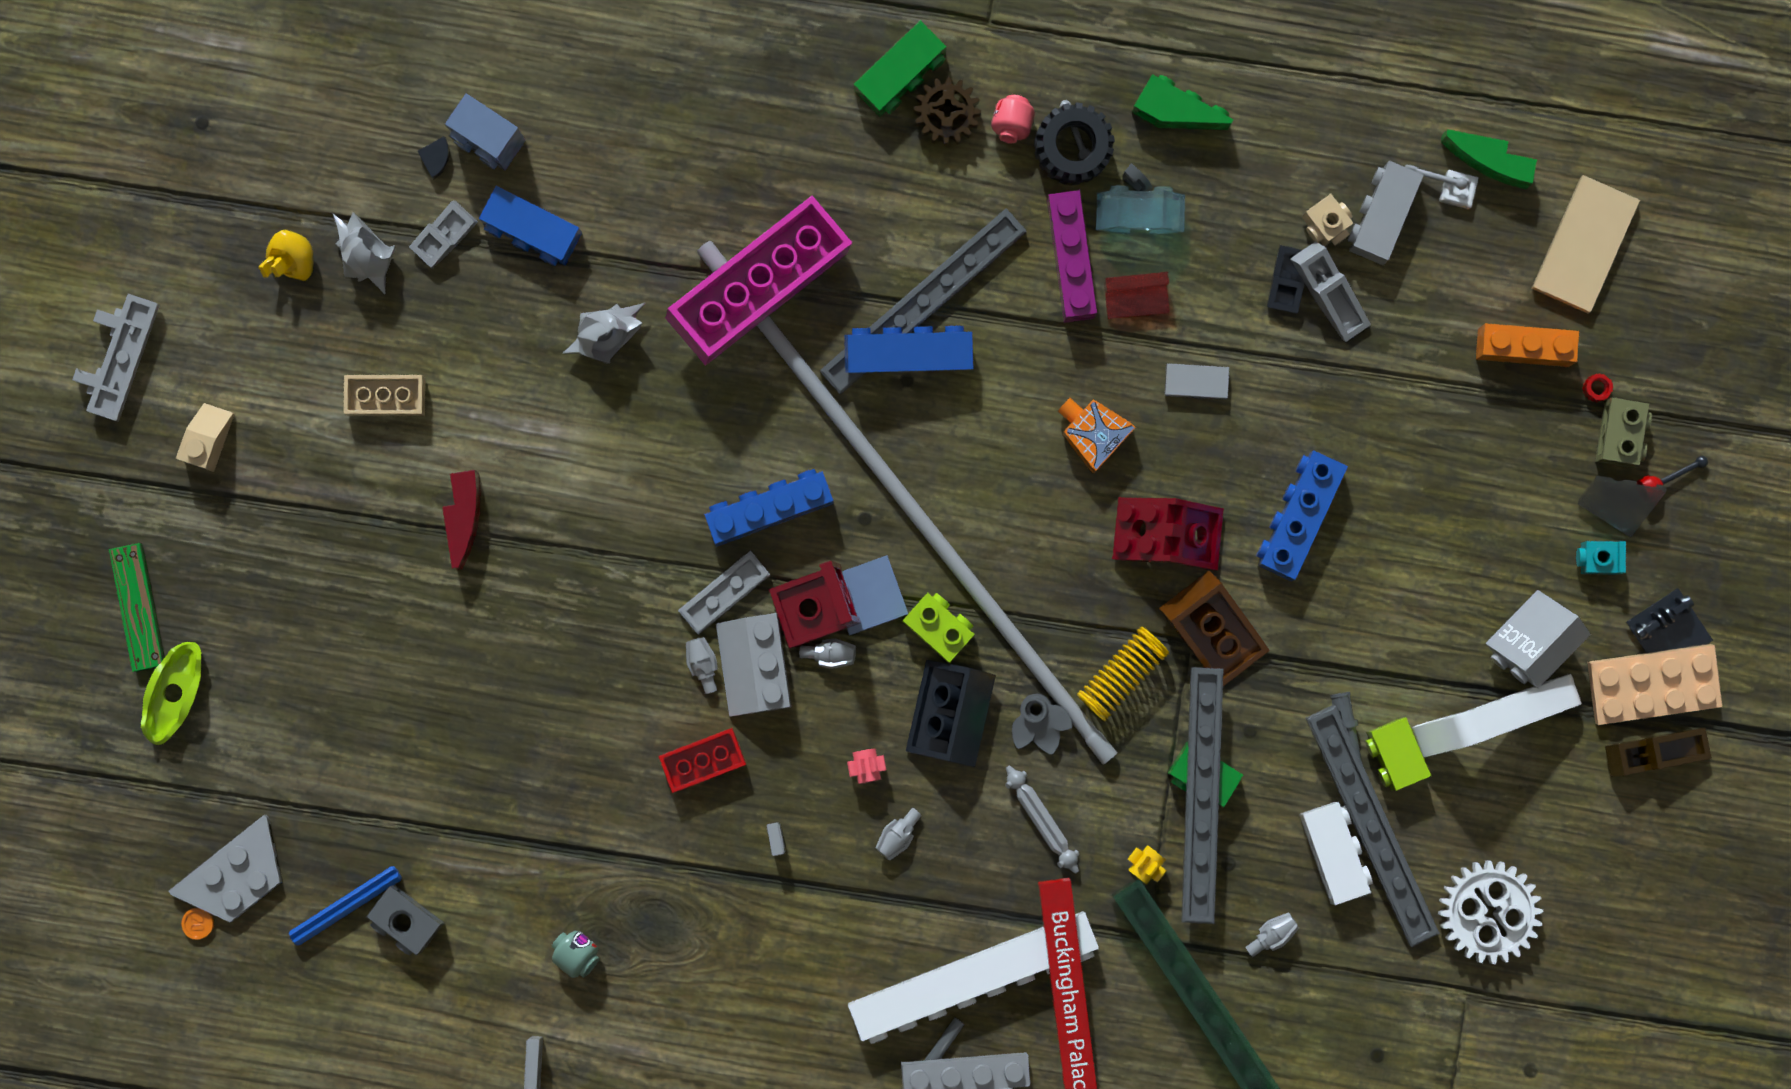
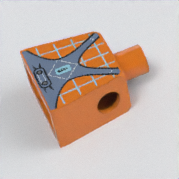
[1058,398,1136,474]

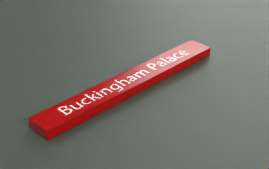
[1038,878,1097,1089]

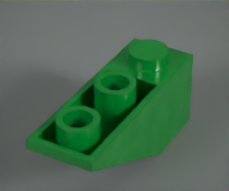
[1132,74,1234,130]

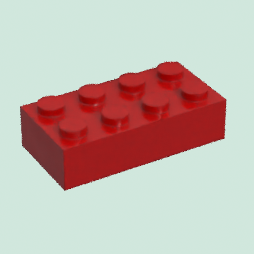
[658,728,747,793]

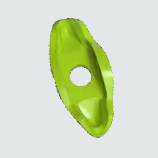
[141,642,201,745]

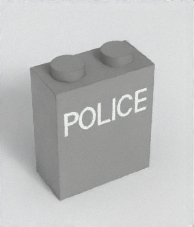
[1486,590,1591,688]

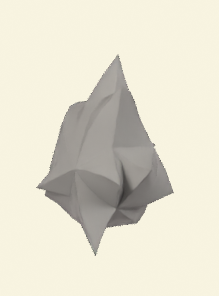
[333,212,395,294]
[563,302,646,364]

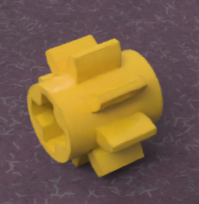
[1128,845,1167,885]

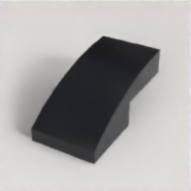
[1267,245,1305,314]

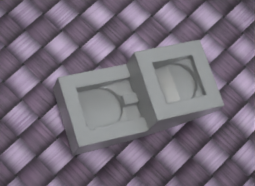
[409,201,478,268]

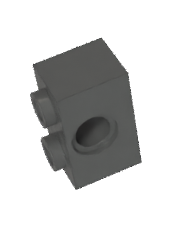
[367,885,444,955]

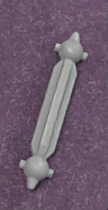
[1005,765,1079,873]

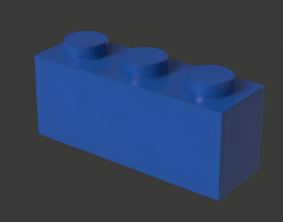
[479,186,582,266]

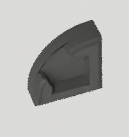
[1122,163,1153,197]

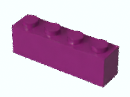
[1047,190,1097,323]

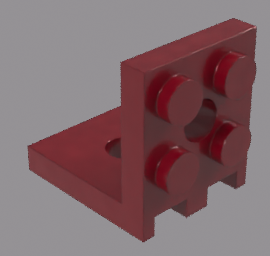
[1112,497,1224,570]
[769,560,861,648]

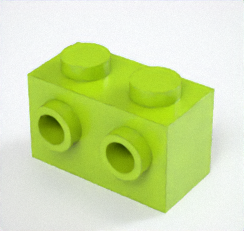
[902,592,975,663]

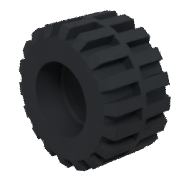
[1034,102,1115,185]

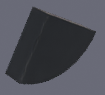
[418,136,450,180]

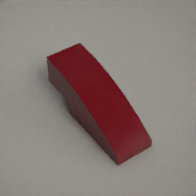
[442,470,481,571]

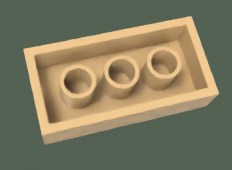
[344,375,425,416]

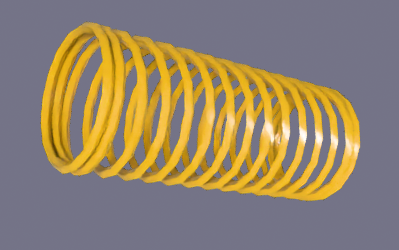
[1077,627,1169,721]

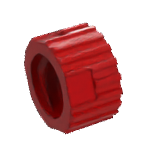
[1582,374,1613,402]

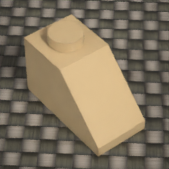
[176,403,235,472]

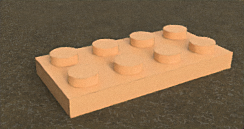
[1587,644,1722,725]

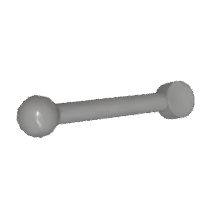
[1060,100,1091,161]
[1405,165,1468,190]

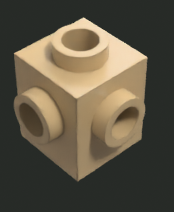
[1302,194,1353,247]

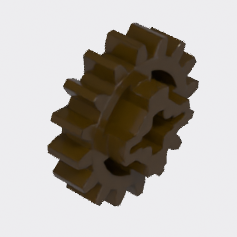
[914,77,981,146]

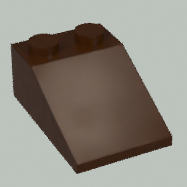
[1159,570,1270,686]

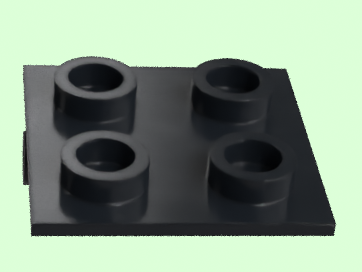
[1626,588,1713,653]

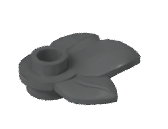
[1012,694,1073,754]

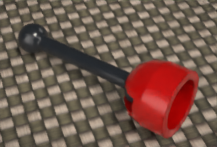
[1636,456,1708,503]

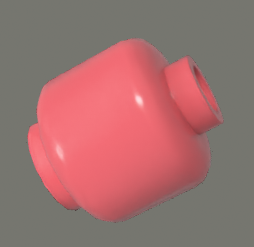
[991,95,1035,143]

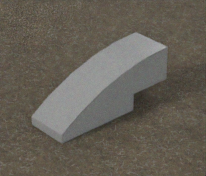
[1290,241,1371,342]

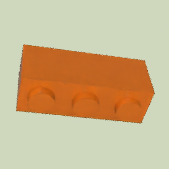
[1476,323,1579,367]

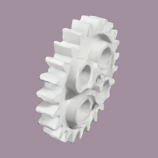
[1438,860,1543,964]

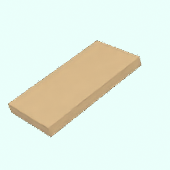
[1531,175,1640,314]

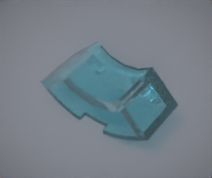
[1096,185,1185,234]

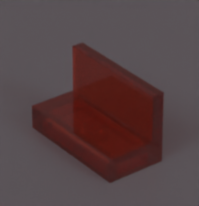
[1104,272,1170,320]

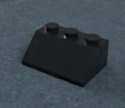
[906,660,996,767]

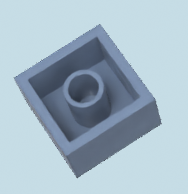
[445,93,526,171]

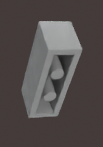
[1348,161,1423,265]

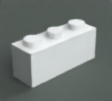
[1299,802,1373,905]

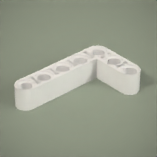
[1412,674,1582,758]

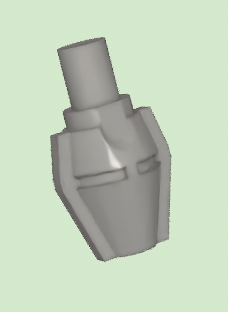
[686,637,718,694]
[799,639,856,669]
[875,808,922,861]
[1246,912,1299,957]

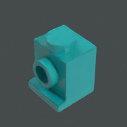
[1576,541,1626,575]

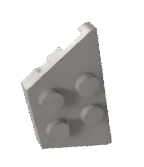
[168,815,282,922]

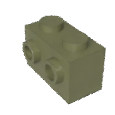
[1595,397,1652,468]

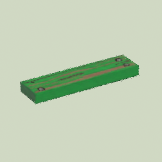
[109,543,164,672]

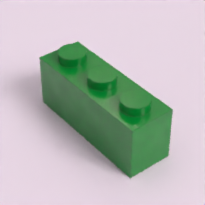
[854,20,946,117]

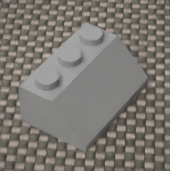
[716,613,792,717]

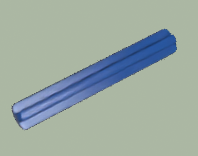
[289,866,402,946]

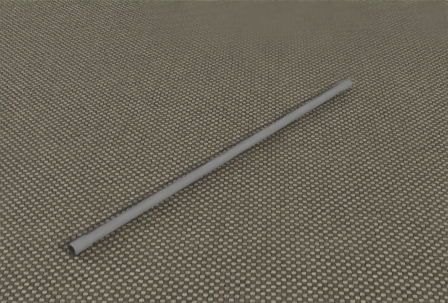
[697,241,1117,764]

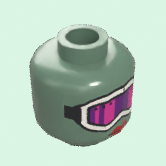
[552,931,599,978]

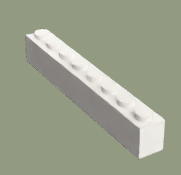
[848,911,1099,1044]

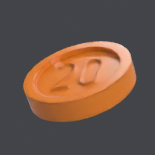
[181,908,214,940]

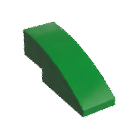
[1441,129,1537,189]

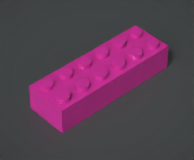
[665,196,852,366]

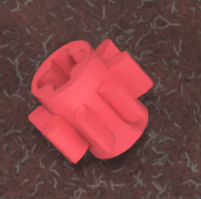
[847,748,887,784]

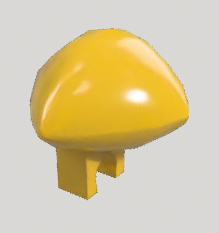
[258,230,314,281]

